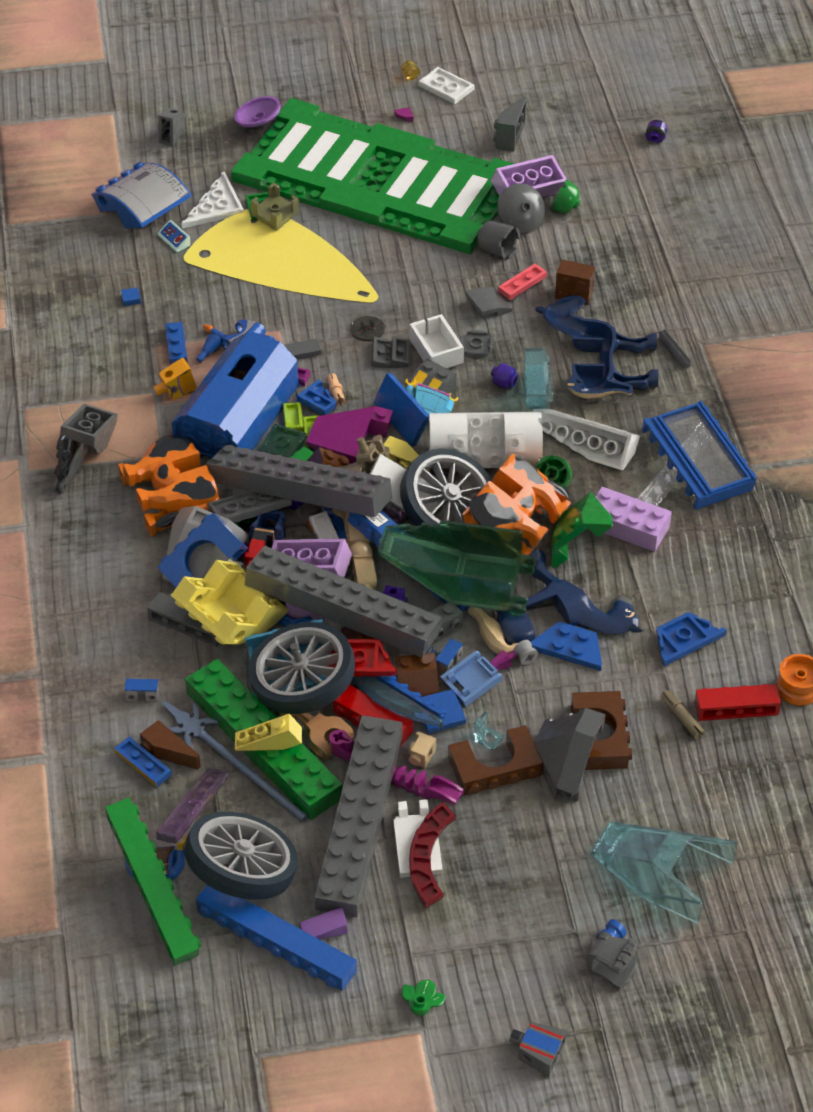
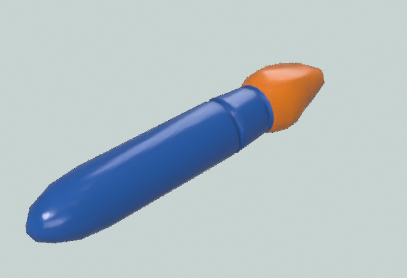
[203,324,229,345]

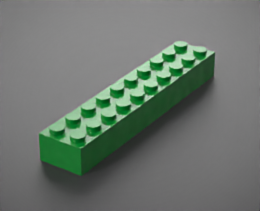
[185,659,343,821]

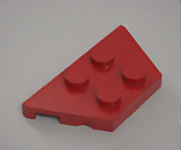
[325,639,396,676]

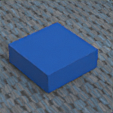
[121,288,141,306]

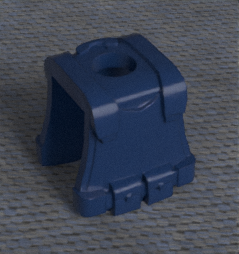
[249,511,286,545]

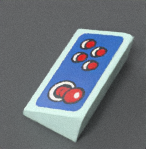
[157,220,190,253]

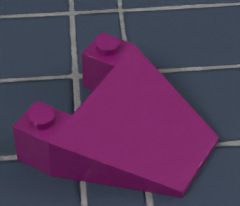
[306,406,393,464]

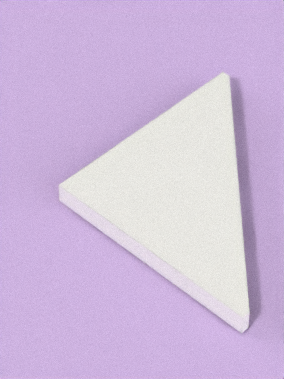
[182,172,244,229]

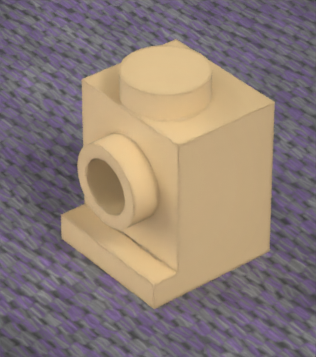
[408,731,436,768]

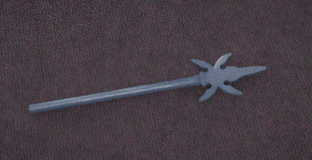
[162,701,308,822]

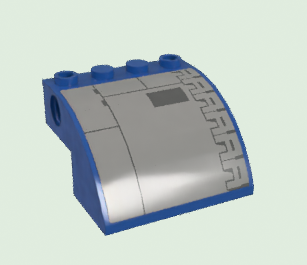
[91,162,192,229]

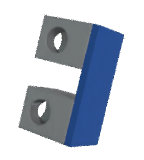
[436,639,463,674]
[124,679,160,702]

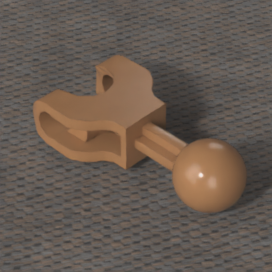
[279,712,354,761]

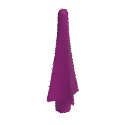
[490,649,517,671]

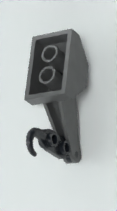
[53,404,118,493]

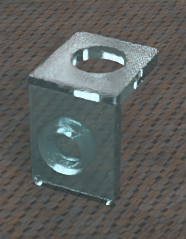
[473,711,504,750]

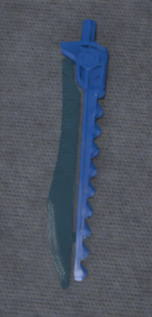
[278,614,446,729]

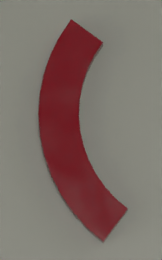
[409,802,456,909]

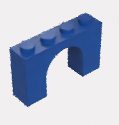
[158,513,248,587]

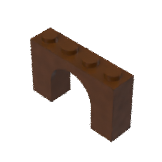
[571,691,632,770]
[448,725,543,796]

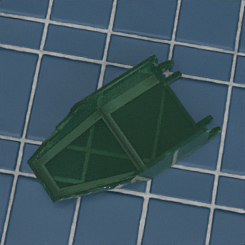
[378,521,536,616]

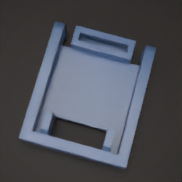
[440,651,503,707]

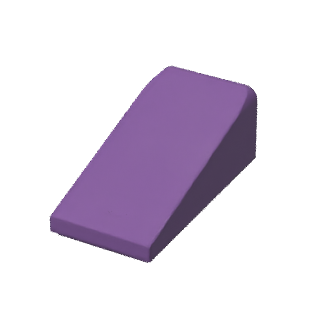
[300,908,347,939]

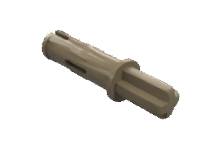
[661,690,705,740]

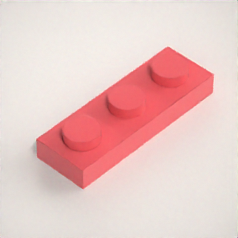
[498,264,547,300]

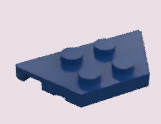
[656,612,727,666]
[531,621,602,671]

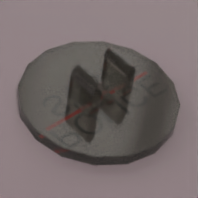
[350,316,385,341]

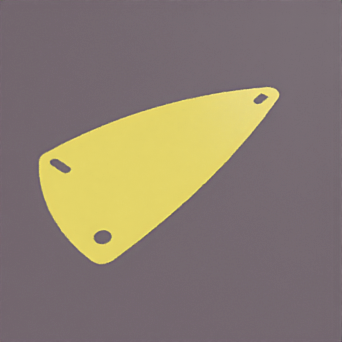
[184,209,378,303]

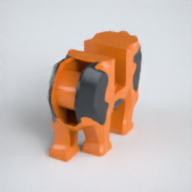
[118,435,220,537]
[462,454,571,569]

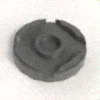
[459,330,494,359]

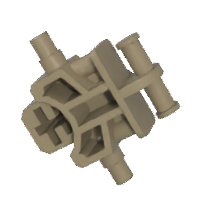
[337,435,390,474]

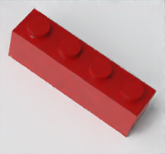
[694,684,781,721]
[333,685,413,747]

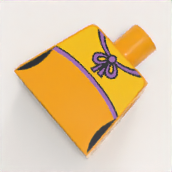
[153,358,197,400]

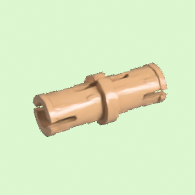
[326,373,346,406]

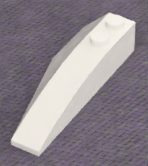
[533,405,640,470]

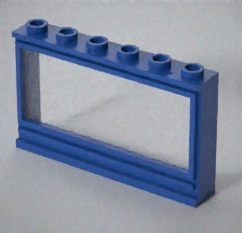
[641,400,757,510]

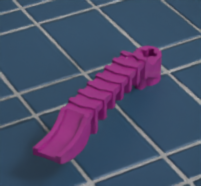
[329,730,464,806]

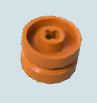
[776,654,813,706]

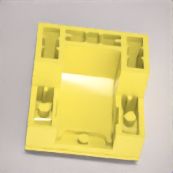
[171,560,289,645]

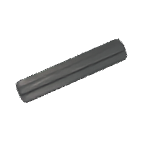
[659,330,692,368]

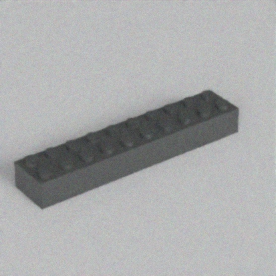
[207,445,392,517]
[244,546,442,658]
[314,715,403,917]

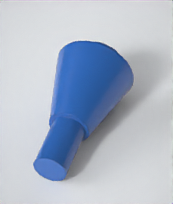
[196,334,222,363]

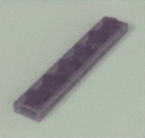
[156,768,227,844]

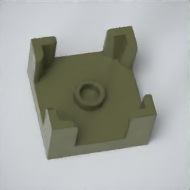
[251,183,299,231]

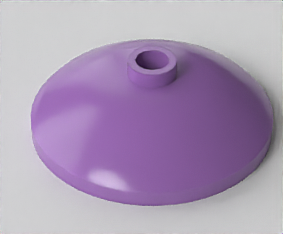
[234,96,281,128]

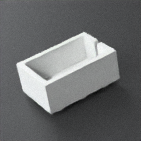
[410,314,464,368]

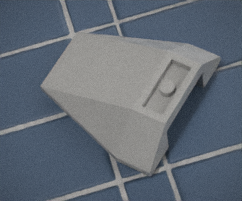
[163,506,249,582]

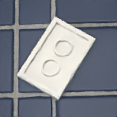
[418,67,474,104]

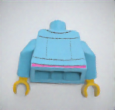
[404,379,458,429]

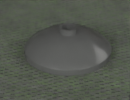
[497,183,545,234]

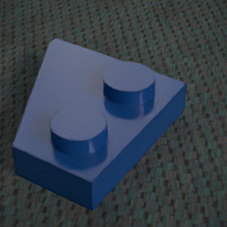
[297,379,337,415]

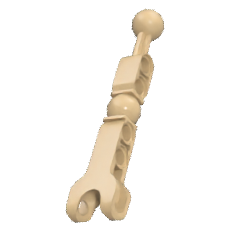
[332,509,377,590]

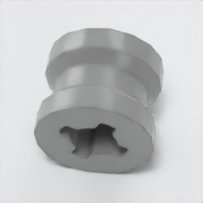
[513,640,538,665]

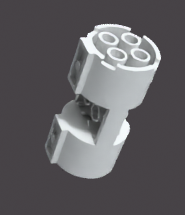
[429,412,543,469]

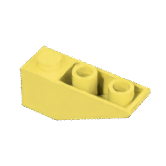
[384,436,430,479]
[235,714,302,751]

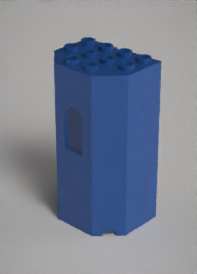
[171,331,298,459]

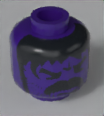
[645,119,668,143]

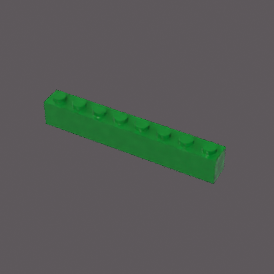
[105,798,201,966]

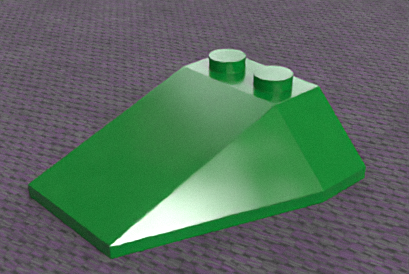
[551,492,613,569]

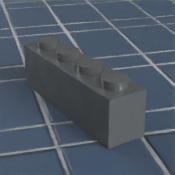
[147,592,219,647]

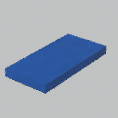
[373,373,429,446]

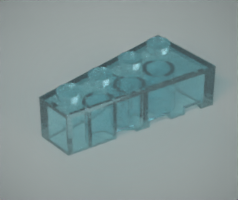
[524,348,553,409]

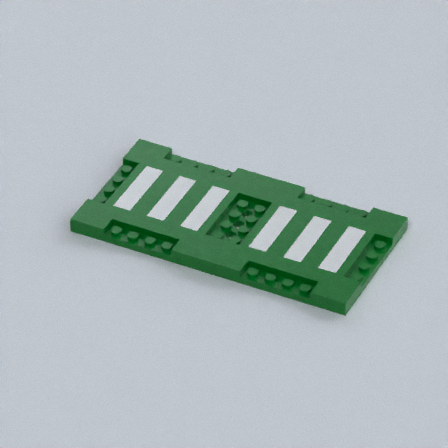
[231,98,514,255]

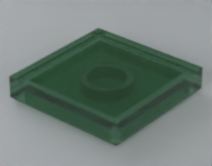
[258,423,308,458]

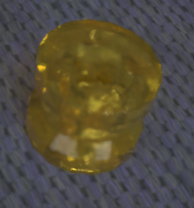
[401,60,420,80]

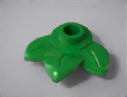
[402,980,446,1016]

